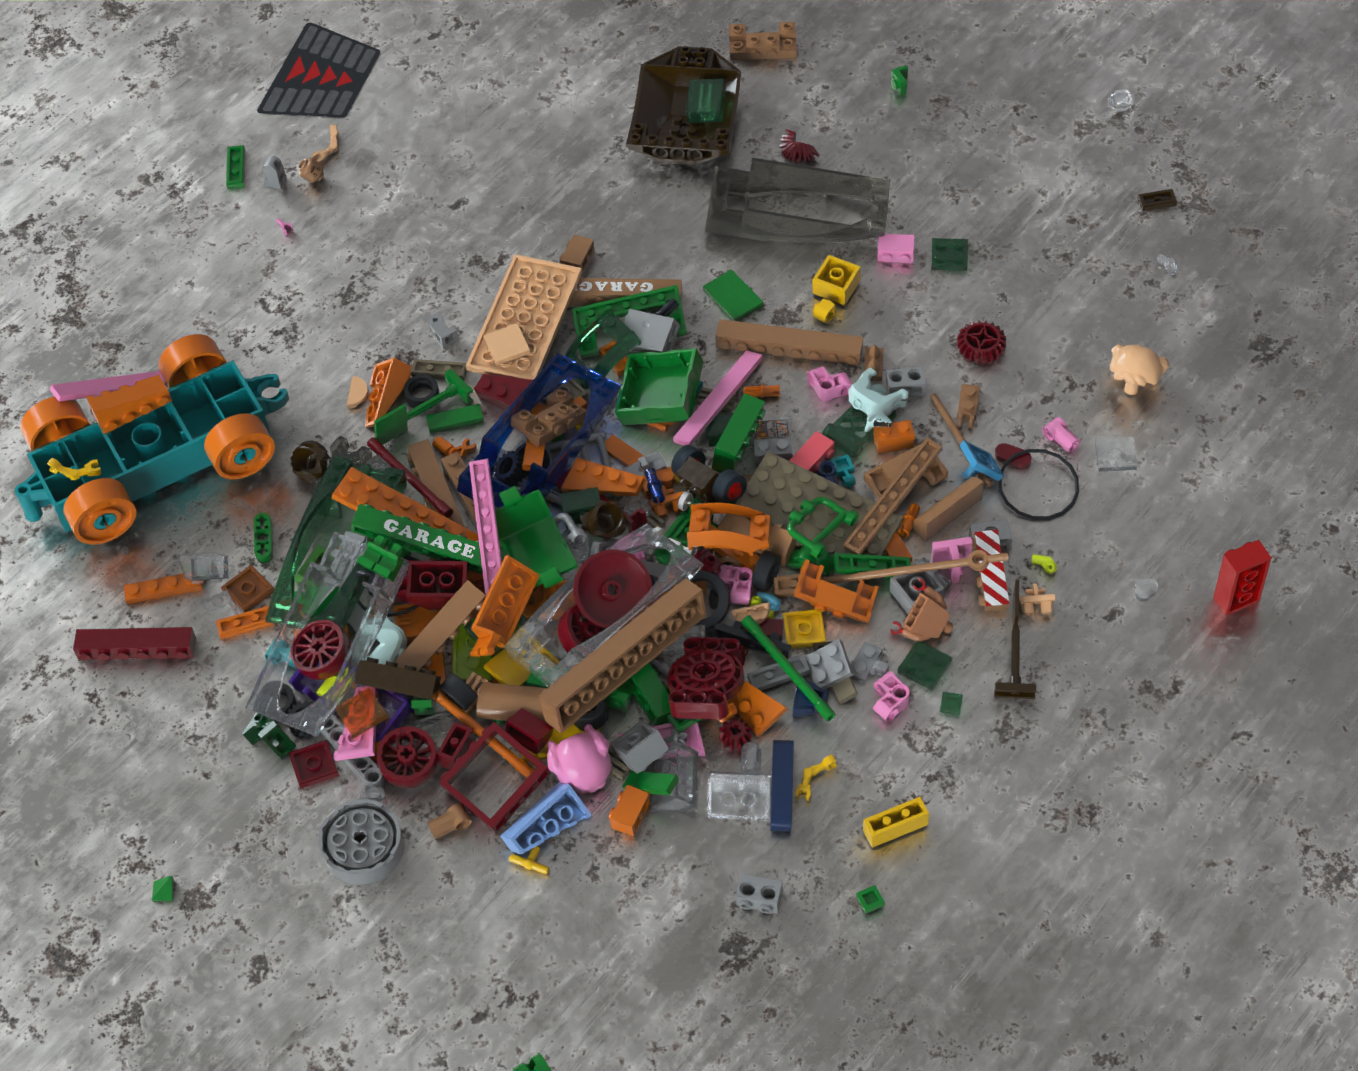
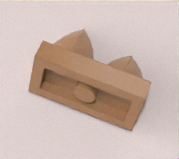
[864,344,884,381]

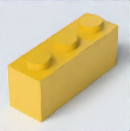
[863,797,929,848]

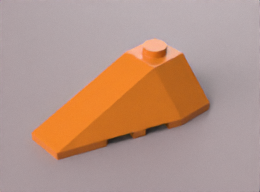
[365,358,412,428]

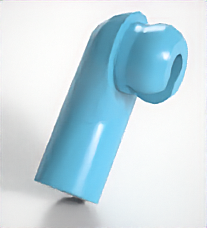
[757,592,781,612]

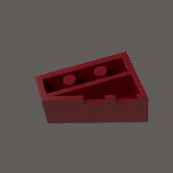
[474,374,543,415]

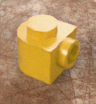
[813,298,836,324]

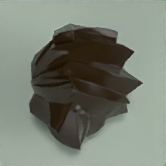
[290,440,331,487]
[580,500,627,540]

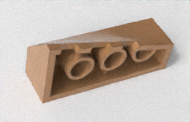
[717,514,796,568]

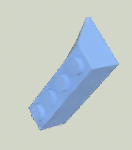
[500,782,592,854]

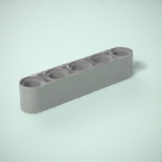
[318,714,385,793]

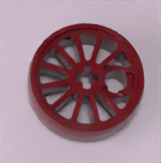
[557,604,617,661]
[290,620,351,680]
[376,726,438,788]

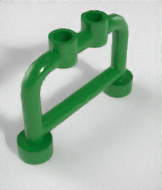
[787,497,859,559]

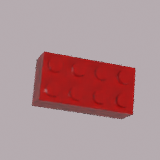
[1213,540,1272,615]

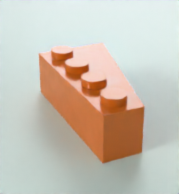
[86,375,172,434]

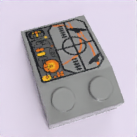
[752,419,793,469]

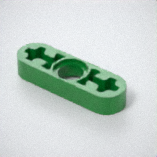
[254,513,273,563]

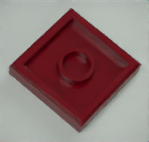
[289,740,339,789]

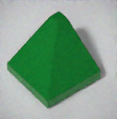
[152,876,175,902]

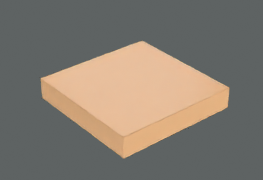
[483,323,530,366]

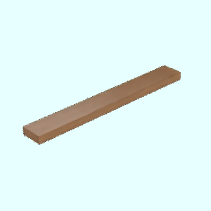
[842,438,943,554]

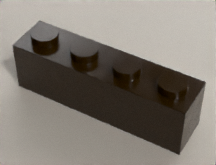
[355,657,442,700]

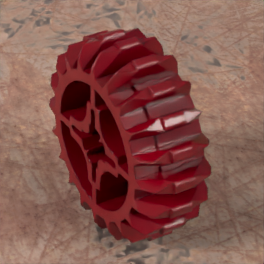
[957,320,1006,365]

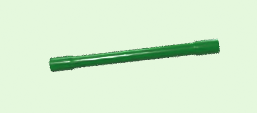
[741,615,836,722]

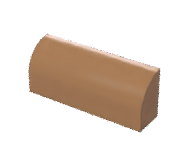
[913,477,983,541]
[476,682,548,724]

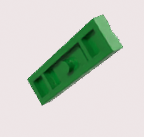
[832,553,911,579]

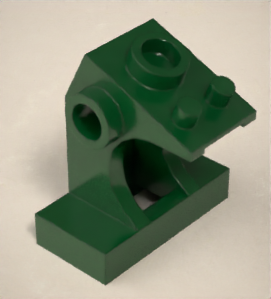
[242,710,296,759]

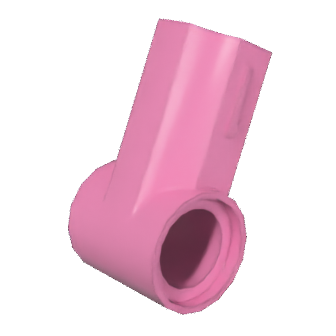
[1042,417,1080,453]

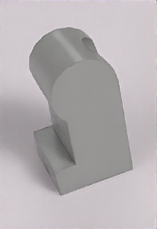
[263,156,286,189]
[428,314,459,349]

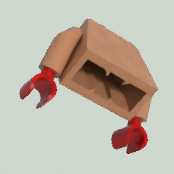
[890,579,953,642]

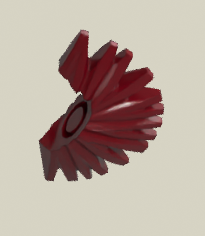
[779,129,820,163]

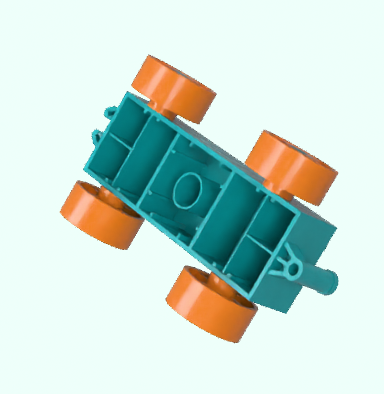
[14,334,289,545]

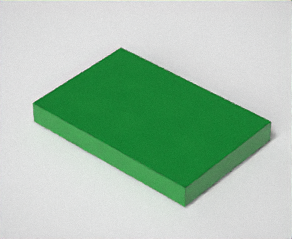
[703,269,764,321]

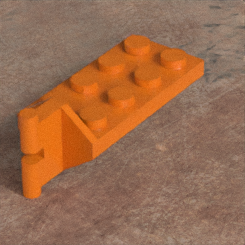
[470,555,539,658]

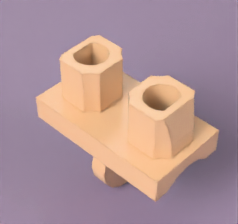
[1019,583,1055,616]

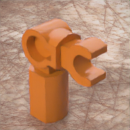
[432,436,477,461]

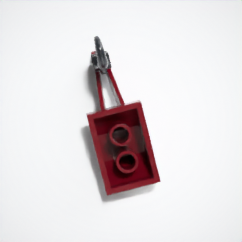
[354,561,468,610]

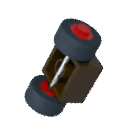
[671,445,747,504]

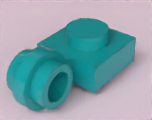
[830,454,856,488]

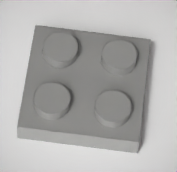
[805,639,854,689]

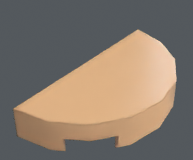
[347,376,368,409]
[731,602,770,626]

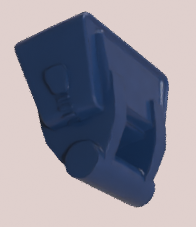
[792,679,829,718]

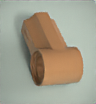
[427,803,472,839]

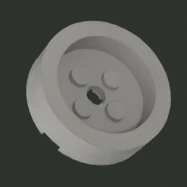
[318,799,404,885]

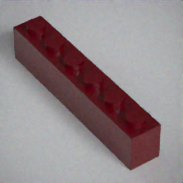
[73,627,196,661]

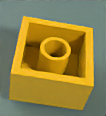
[812,255,861,305]

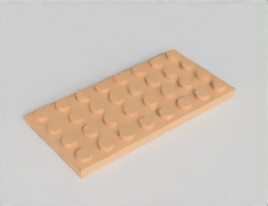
[465,254,582,380]

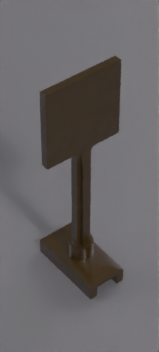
[994,580,1036,699]

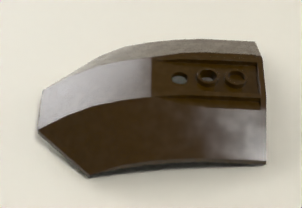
[626,46,741,165]

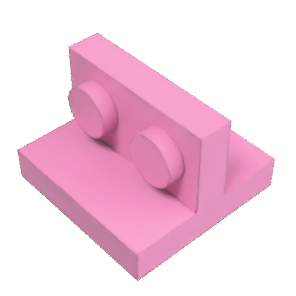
[931,537,972,584]

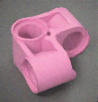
[807,366,853,402]
[717,565,753,606]
[872,671,910,722]

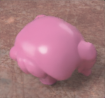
[547,724,612,795]

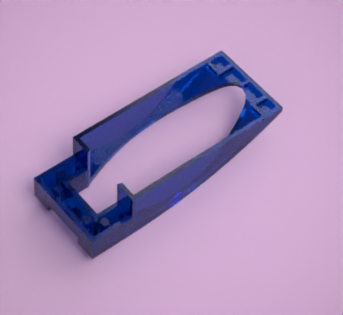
[457,352,621,508]

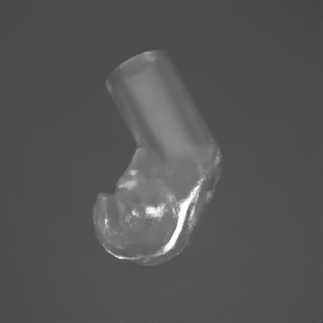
[1156,254,1178,275]

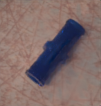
[644,468,665,504]

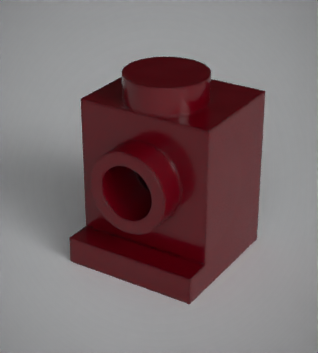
[688,548,722,575]

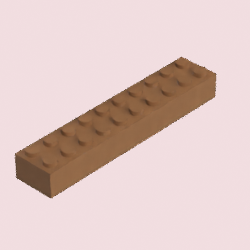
[539,578,707,733]

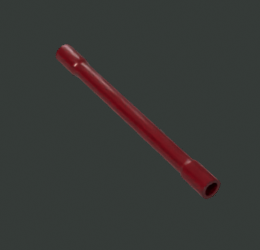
[367,437,453,518]

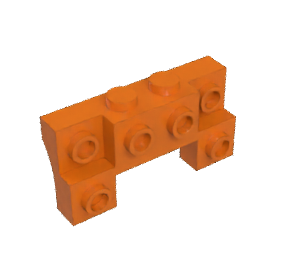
[793,559,879,624]

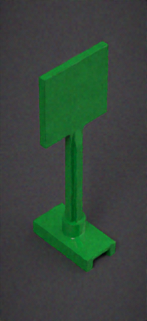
[374,369,473,445]

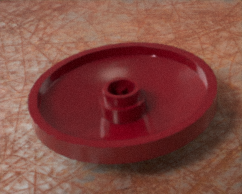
[573,549,652,629]

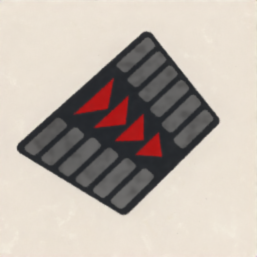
[257,22,380,117]

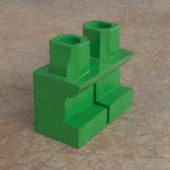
[356,535,405,582]

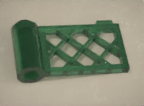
[822,406,897,458]

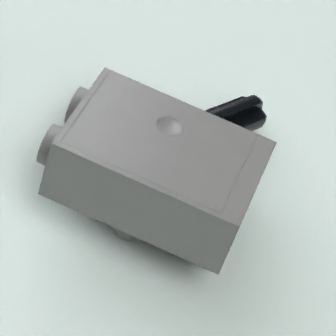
[617,298,680,353]

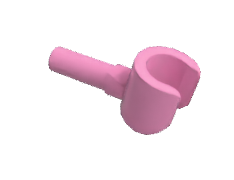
[276,218,293,236]

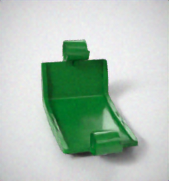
[495,486,578,589]

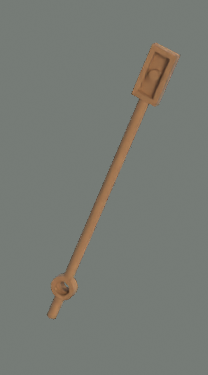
[774,550,1009,598]

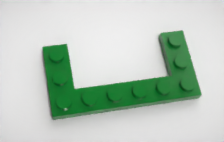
[572,285,688,359]

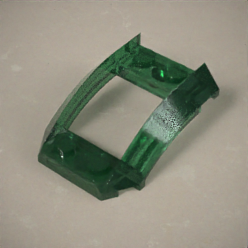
[560,308,641,389]

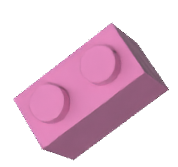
[877,234,914,263]

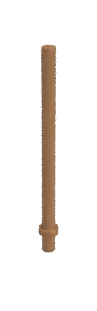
[930,393,993,488]

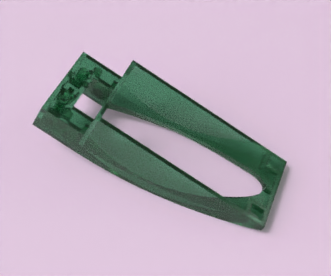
[265,455,407,637]

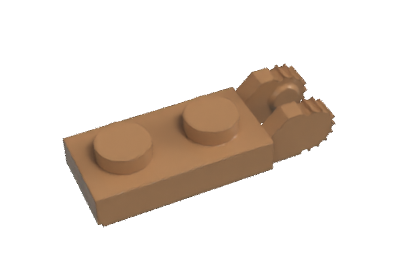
[957,384,980,429]

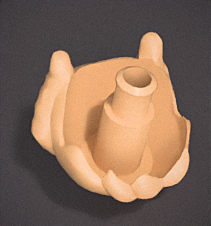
[1109,344,1169,395]

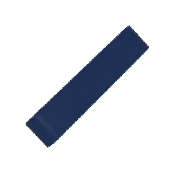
[770,740,794,832]

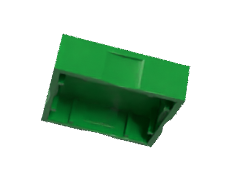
[615,348,704,425]

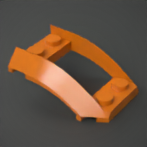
[687,503,771,556]

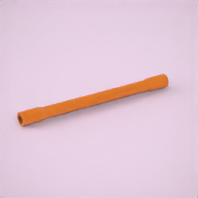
[435,689,535,779]

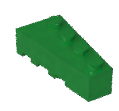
[711,393,766,473]

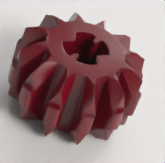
[719,717,753,752]

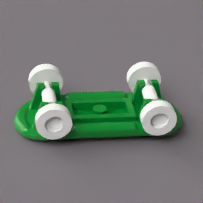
[649,491,726,569]

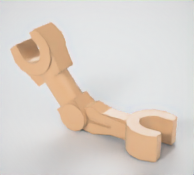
[312,124,339,165]

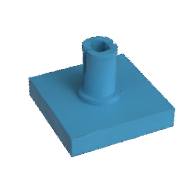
[959,440,1004,481]

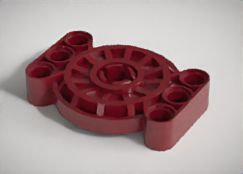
[667,637,744,719]

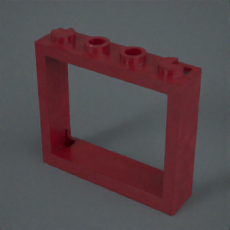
[439,722,551,834]

